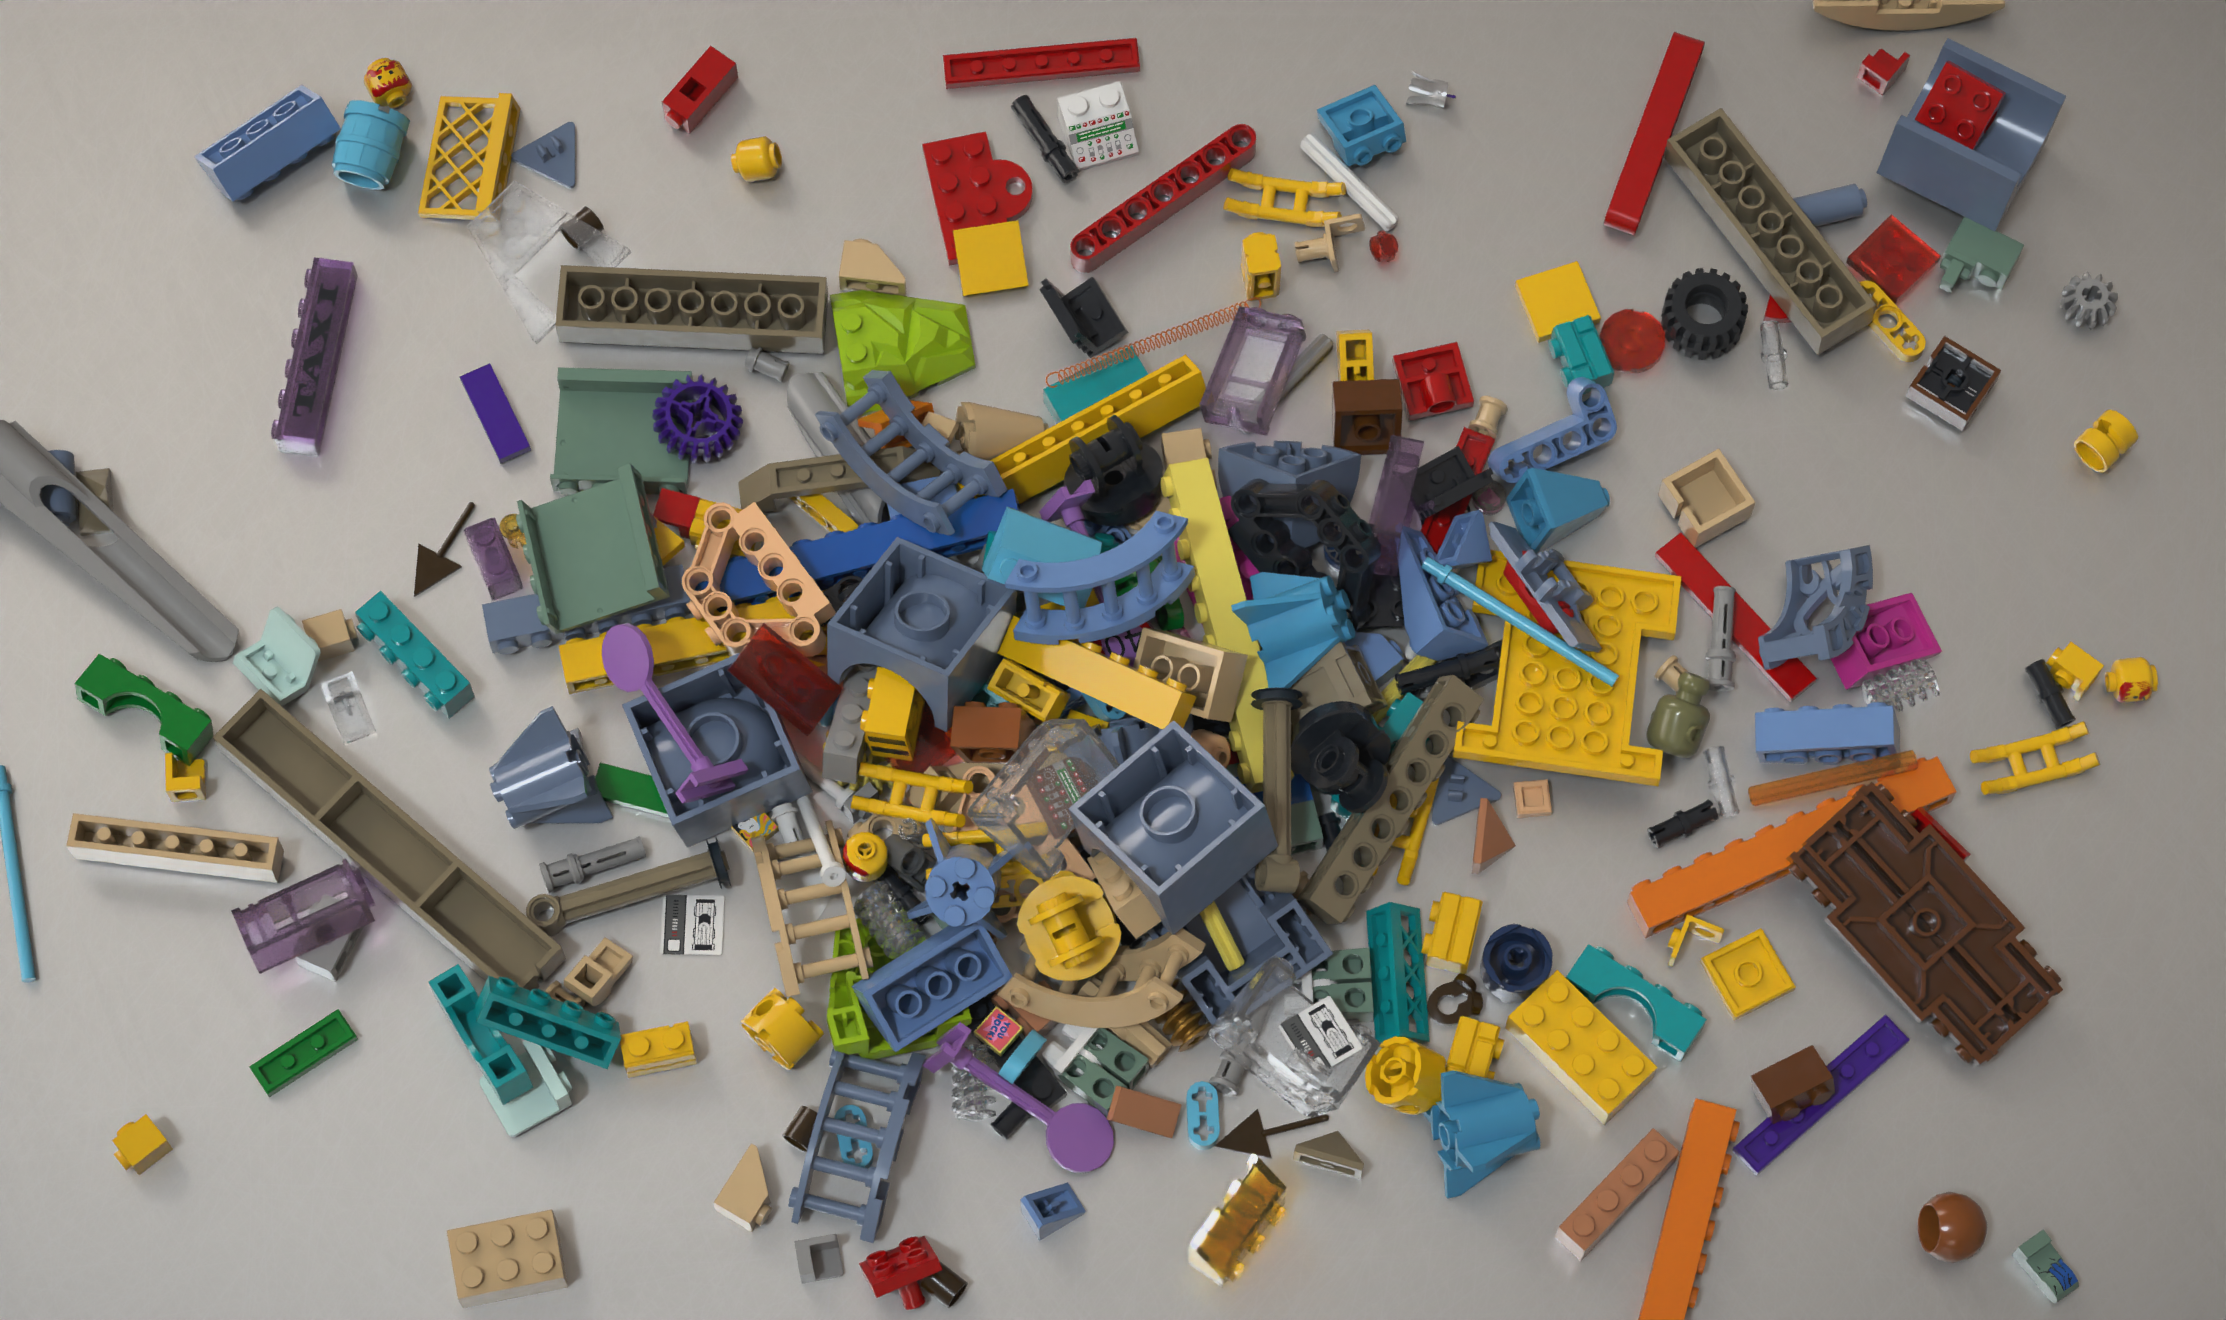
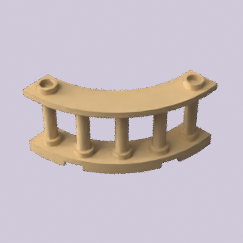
[751,820,873,997]
[997,928,1206,1028]

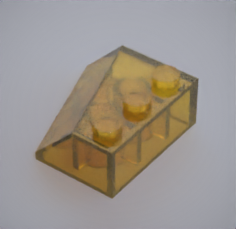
[1188,1153,1287,1287]

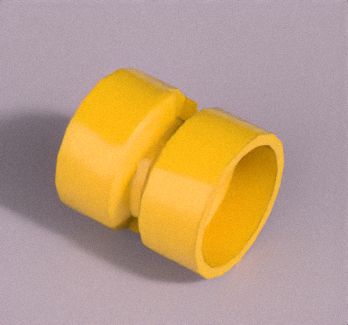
[2074,409,2138,473]

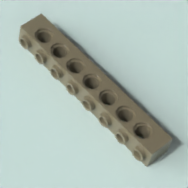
[1297,675,1484,924]

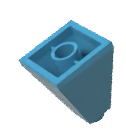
[1506,468,1610,554]

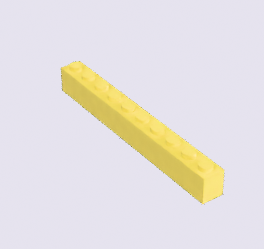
[1160,458,1294,793]

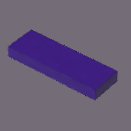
[460,363,531,464]

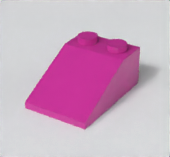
[1831,593,1942,690]

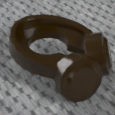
[1427,973,1483,1026]

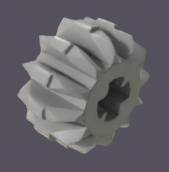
[2060,271,2118,330]

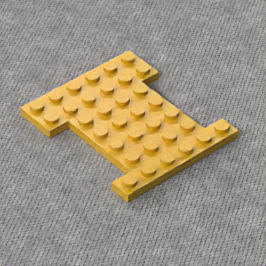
[1453,550,1681,786]

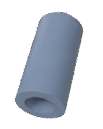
[1793,184,1867,227]
[41,450,76,527]

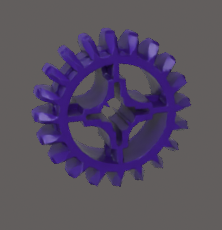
[652,374,743,464]

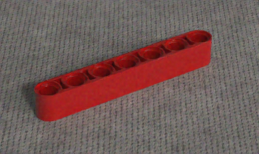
[1603,32,1705,236]
[1070,124,1256,273]

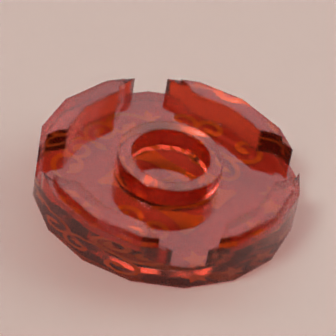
[1599,309,1665,373]

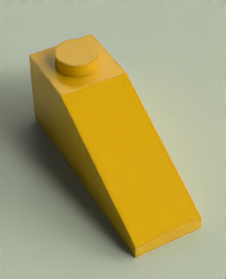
[1336,329,1374,381]

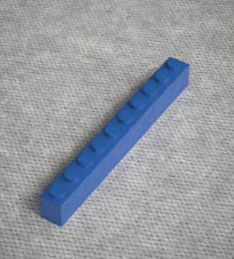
[695,489,1021,612]

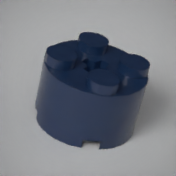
[1480,924,1553,1004]

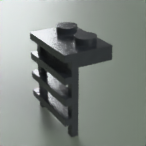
[1039,277,1129,358]
[1399,446,1494,520]

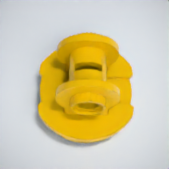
[1017,876,1122,981]

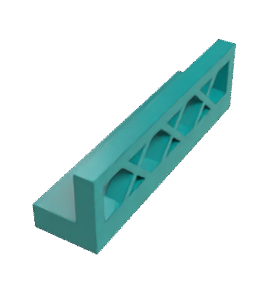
[1366,902,1430,1045]

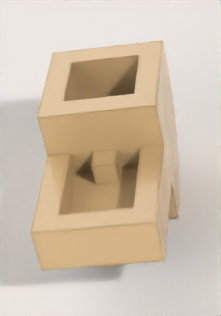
[564,937,633,1006]

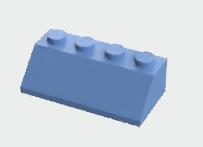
[194,85,341,202]
[851,922,1012,1052]

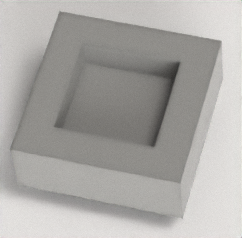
[843,782,879,824]

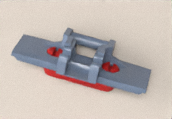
[1488,522,1602,652]

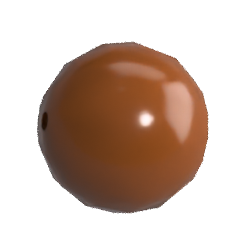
[1918,1192,1987,1263]

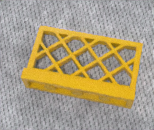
[418,93,521,226]

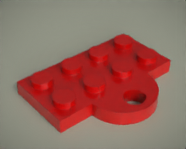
[922,131,1032,266]

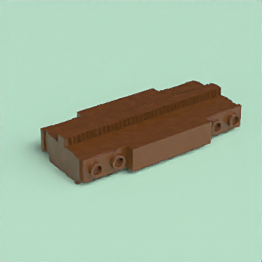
[1786,782,2063,1066]

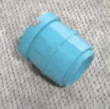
[332,100,410,190]

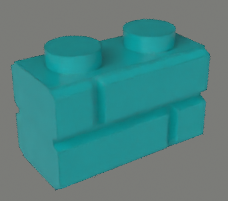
[1548,315,1614,395]

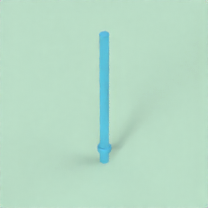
[1421,557,1619,687]
[0,765,36,983]

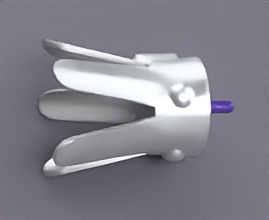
[1406,71,1456,108]

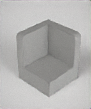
[794,1234,843,1284]

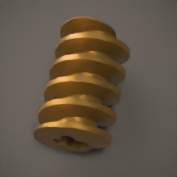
[1154,976,1212,1052]

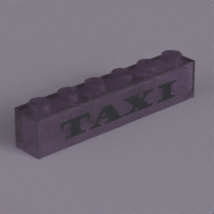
[271,257,358,457]

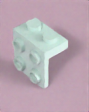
[233,607,321,706]
[479,1040,573,1137]

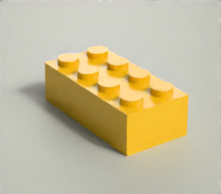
[1505,970,1658,1125]

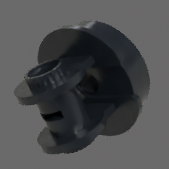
[1064,415,1164,526]
[1291,701,1391,813]

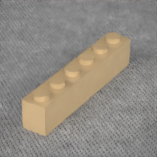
[66,813,284,883]

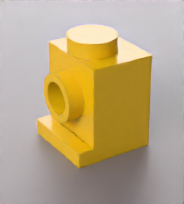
[2046,641,2104,701]

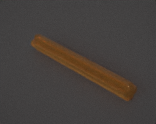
[1748,750,1918,806]

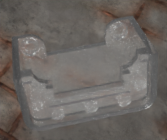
[967,719,1120,878]
[1208,955,1381,1118]

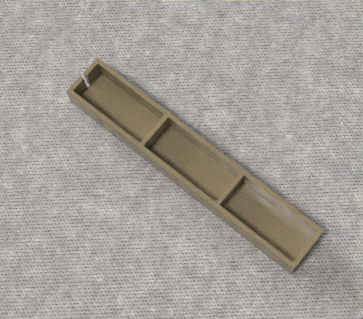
[213,689,566,991]

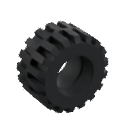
[1661,268,1748,360]

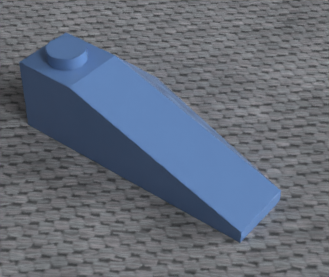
[1395,524,1488,661]

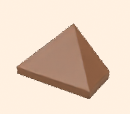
[1472,798,1516,874]

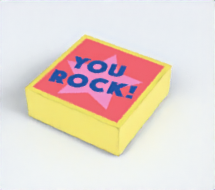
[974,1006,1023,1057]

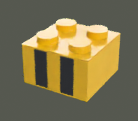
[860,667,925,761]

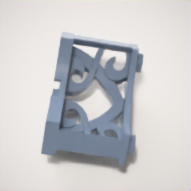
[1758,545,1873,670]

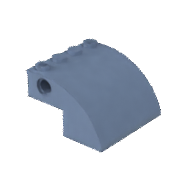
[1147,866,1333,1034]

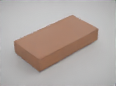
[1107,1086,1182,1138]

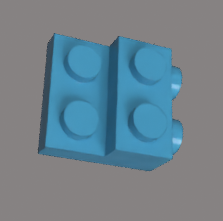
[1317,85,1406,167]

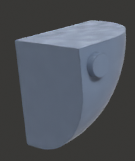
[1218,441,1361,548]

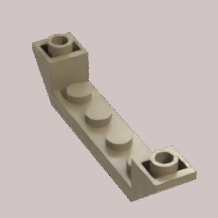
[738,446,941,512]

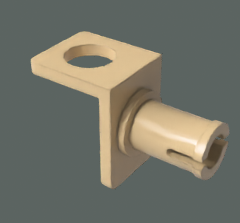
[1295,214,1365,272]

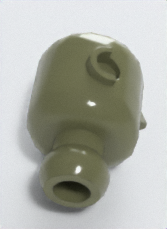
[1646,671,1710,758]

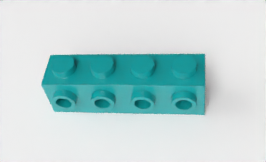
[355,590,475,719]
[475,976,621,1069]

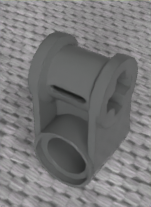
[884,834,937,894]

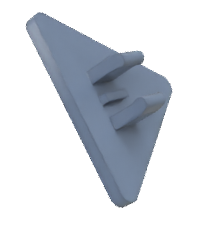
[511,122,575,188]
[1432,756,1501,825]

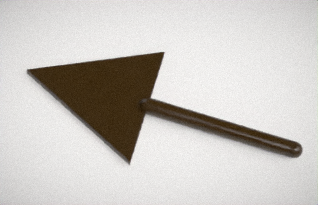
[414,502,475,597]
[1214,1109,1329,1159]

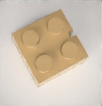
[1658,449,1755,548]

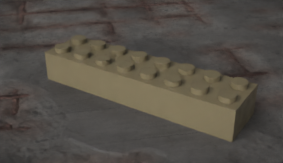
[1664,108,1876,355]
[555,265,828,354]

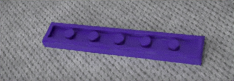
[1732,1014,1910,1176]

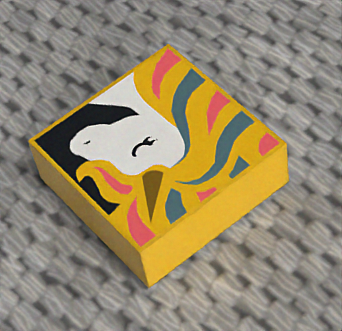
[731,813,779,852]

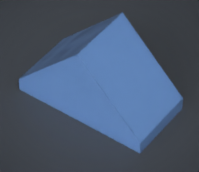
[1435,510,1492,569]
[1020,1182,1086,1241]

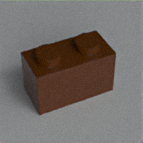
[1751,1045,1835,1124]

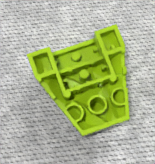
[830,290,976,417]
[827,909,972,1060]

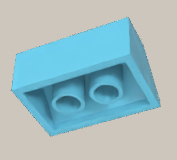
[981,507,1102,608]

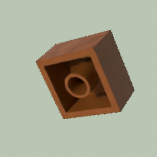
[950,701,1036,765]

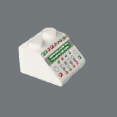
[1057,81,1139,171]

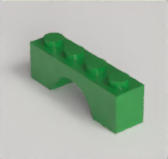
[74,654,214,766]

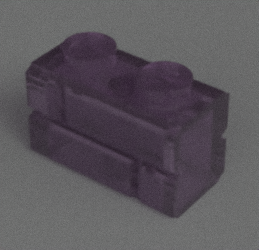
[463,518,523,601]

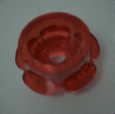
[1369,230,1398,262]

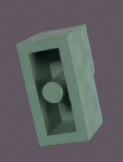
[1939,217,2024,293]

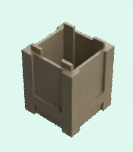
[1290,642,1388,734]

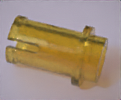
[500,514,526,549]

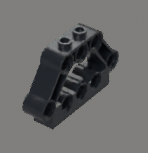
[1228,479,1382,632]

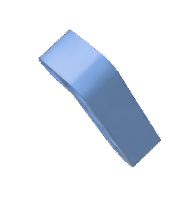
[1488,377,1617,483]

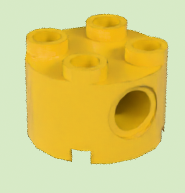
[741,988,824,1071]
[1365,1036,1446,1115]

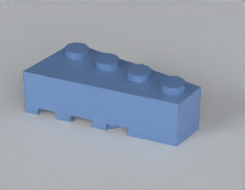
[1755,702,1901,767]

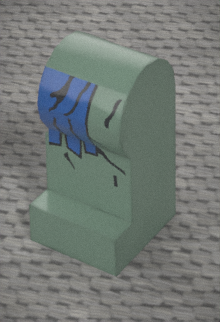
[2012,1229,2079,1303]

